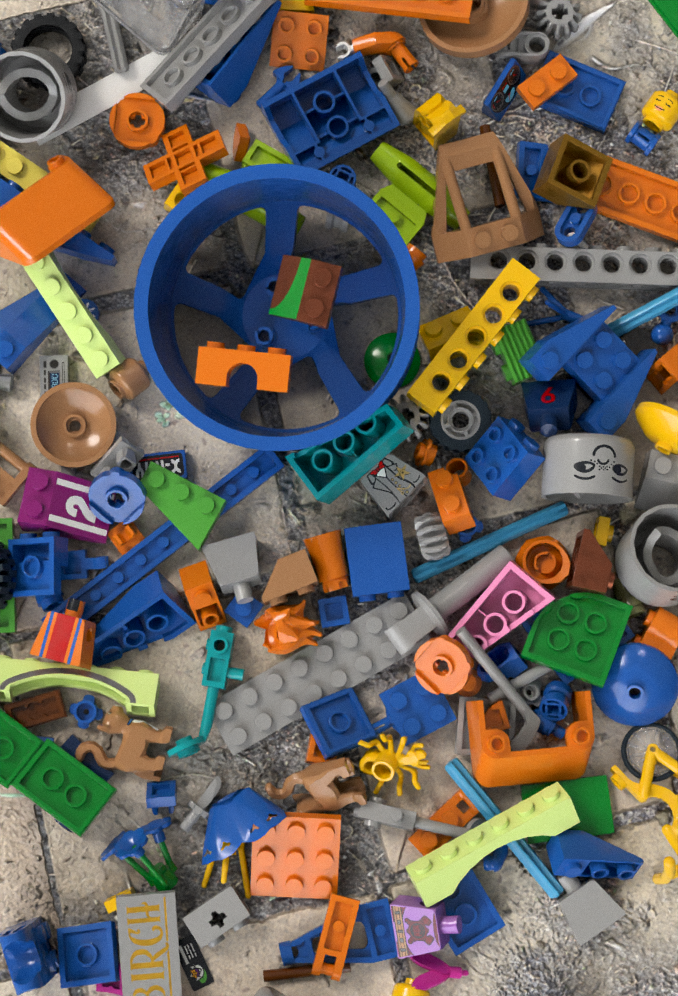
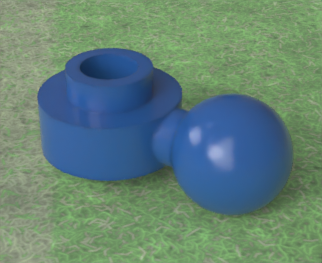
[651,306,678,346]

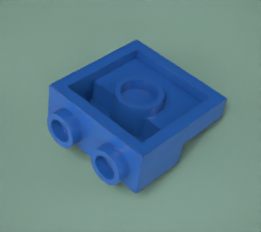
[8,531,68,597]

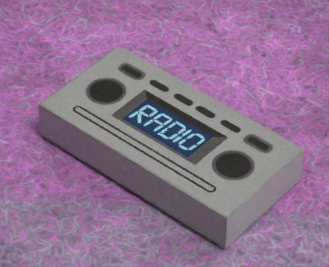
[39,355,70,397]

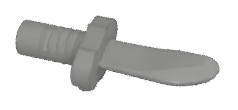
[179,776,222,833]

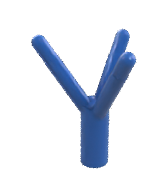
[527,287,583,326]

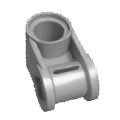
[495,31,550,65]

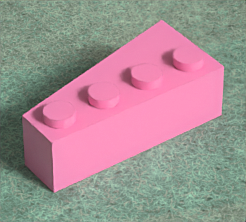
[448,561,557,659]

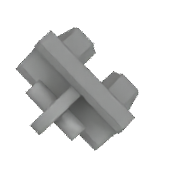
[90,436,145,477]

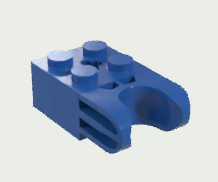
[0,916,59,996]

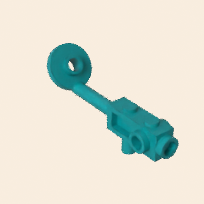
[167,625,245,760]

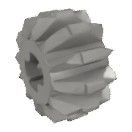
[534,0,582,42]
[389,394,430,443]
[414,511,451,561]

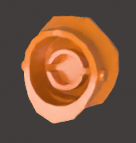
[515,536,571,589]

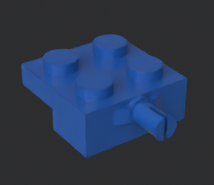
[372,675,457,746]

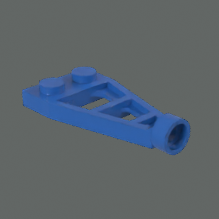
[278,897,398,966]

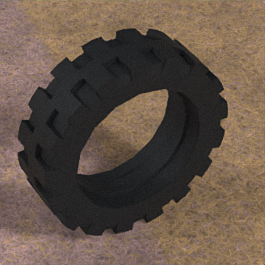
[11,13,87,91]

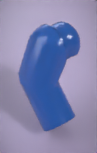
[483,845,508,872]

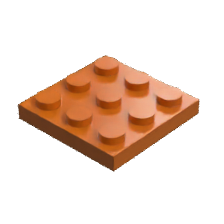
[250,812,341,899]

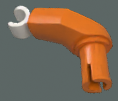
[336,31,419,74]

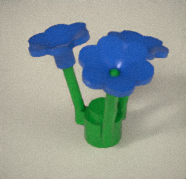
[100,816,178,891]

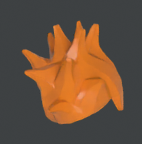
[254,600,323,654]

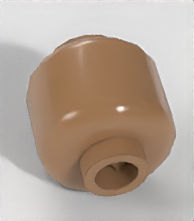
[108,358,151,400]

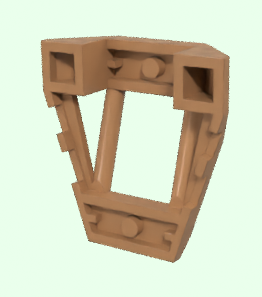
[431,131,545,263]

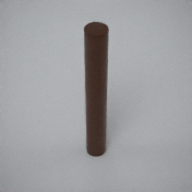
[479,124,506,208]
[263,963,351,982]

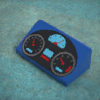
[482,57,526,122]

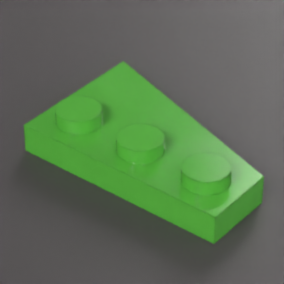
[140,461,227,552]

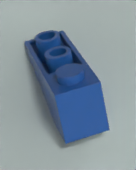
[546,830,644,880]

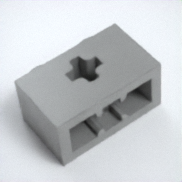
[182,882,252,948]

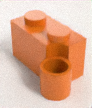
[427,458,476,536]

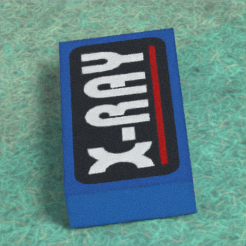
[130,450,188,480]

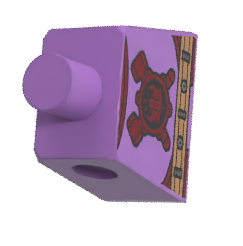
[390,895,462,959]

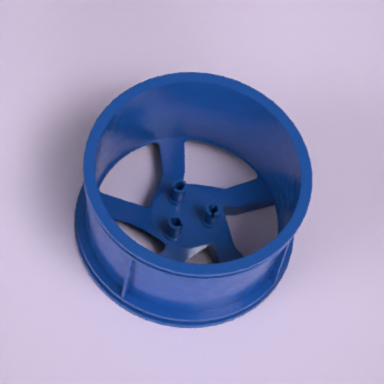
[134,164,420,451]

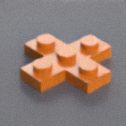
[143,124,229,197]

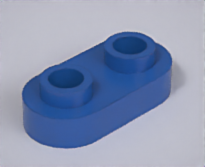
[555,205,598,247]

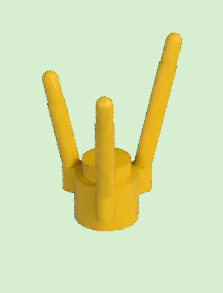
[201,842,251,899]

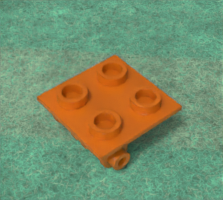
[269,10,329,72]

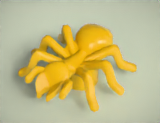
[358,734,431,796]

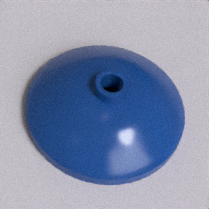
[591,643,678,726]

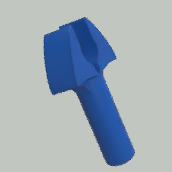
[256,65,301,109]

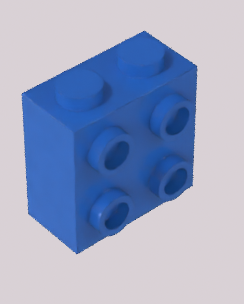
[464,416,546,501]

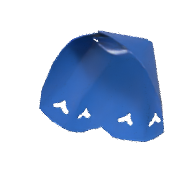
[202,787,287,865]

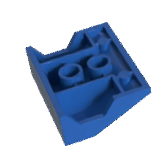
[261,51,400,170]

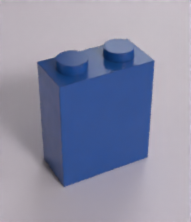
[344,521,410,603]

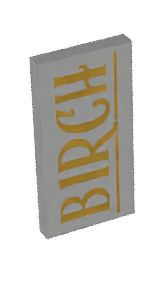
[116,890,182,996]

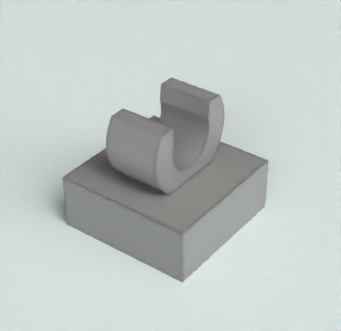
[368,55,405,89]

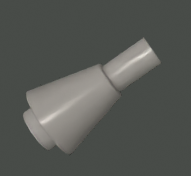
[378,79,417,126]

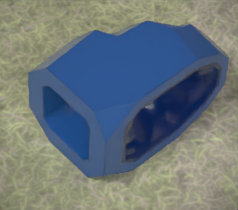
[477,642,528,683]

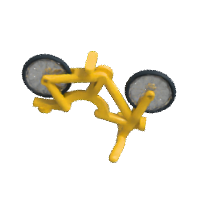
[610,723,678,885]

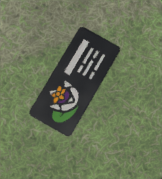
[178,934,214,991]

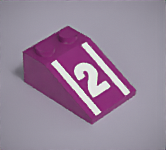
[17,467,117,544]

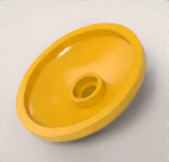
[635,402,678,455]

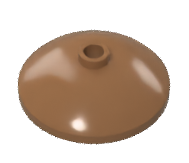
[30,382,117,468]

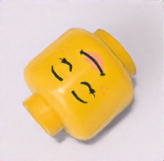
[641,90,678,133]

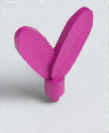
[409,953,469,991]

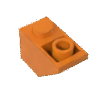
[178,560,227,631]

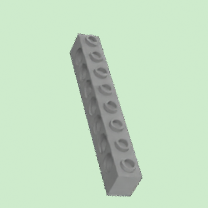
[468,243,678,291]

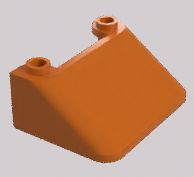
[0,155,115,266]

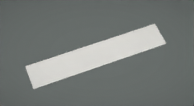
[37,44,172,146]

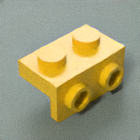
[419,305,483,361]

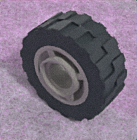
[429,389,492,453]

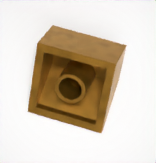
[532,133,613,209]

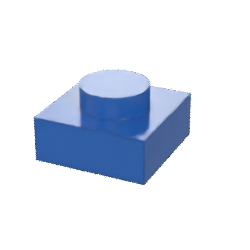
[318,595,350,628]
[224,597,264,628]

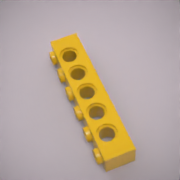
[406,258,540,417]

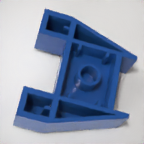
[518,305,658,435]

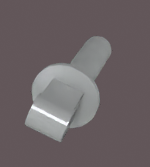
[384,545,514,655]

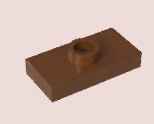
[4,689,68,729]

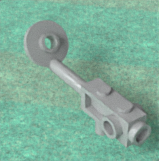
[353,796,487,858]

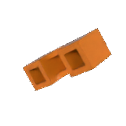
[195,341,293,393]

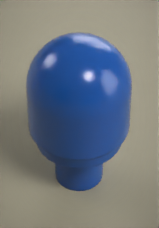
[533,708,566,740]

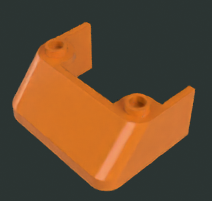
[466,690,595,788]

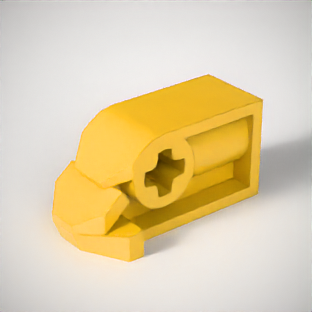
[413,93,466,151]

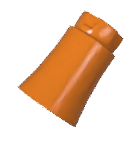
[303,529,351,593]

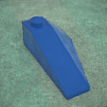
[0,273,87,375]

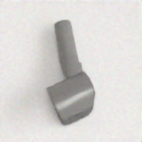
[61,466,95,481]

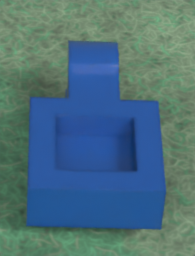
[61,549,109,580]

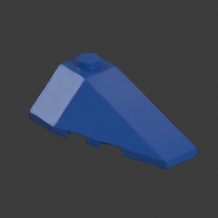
[196,0,282,107]
[92,570,197,667]

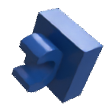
[146,780,177,815]

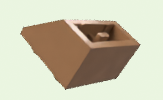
[262,549,318,607]

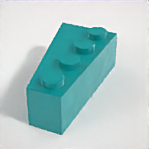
[285,404,415,505]

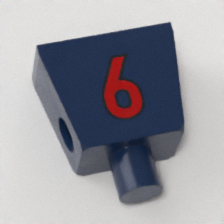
[521,379,578,438]

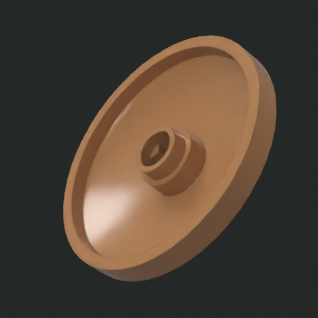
[419,0,530,58]

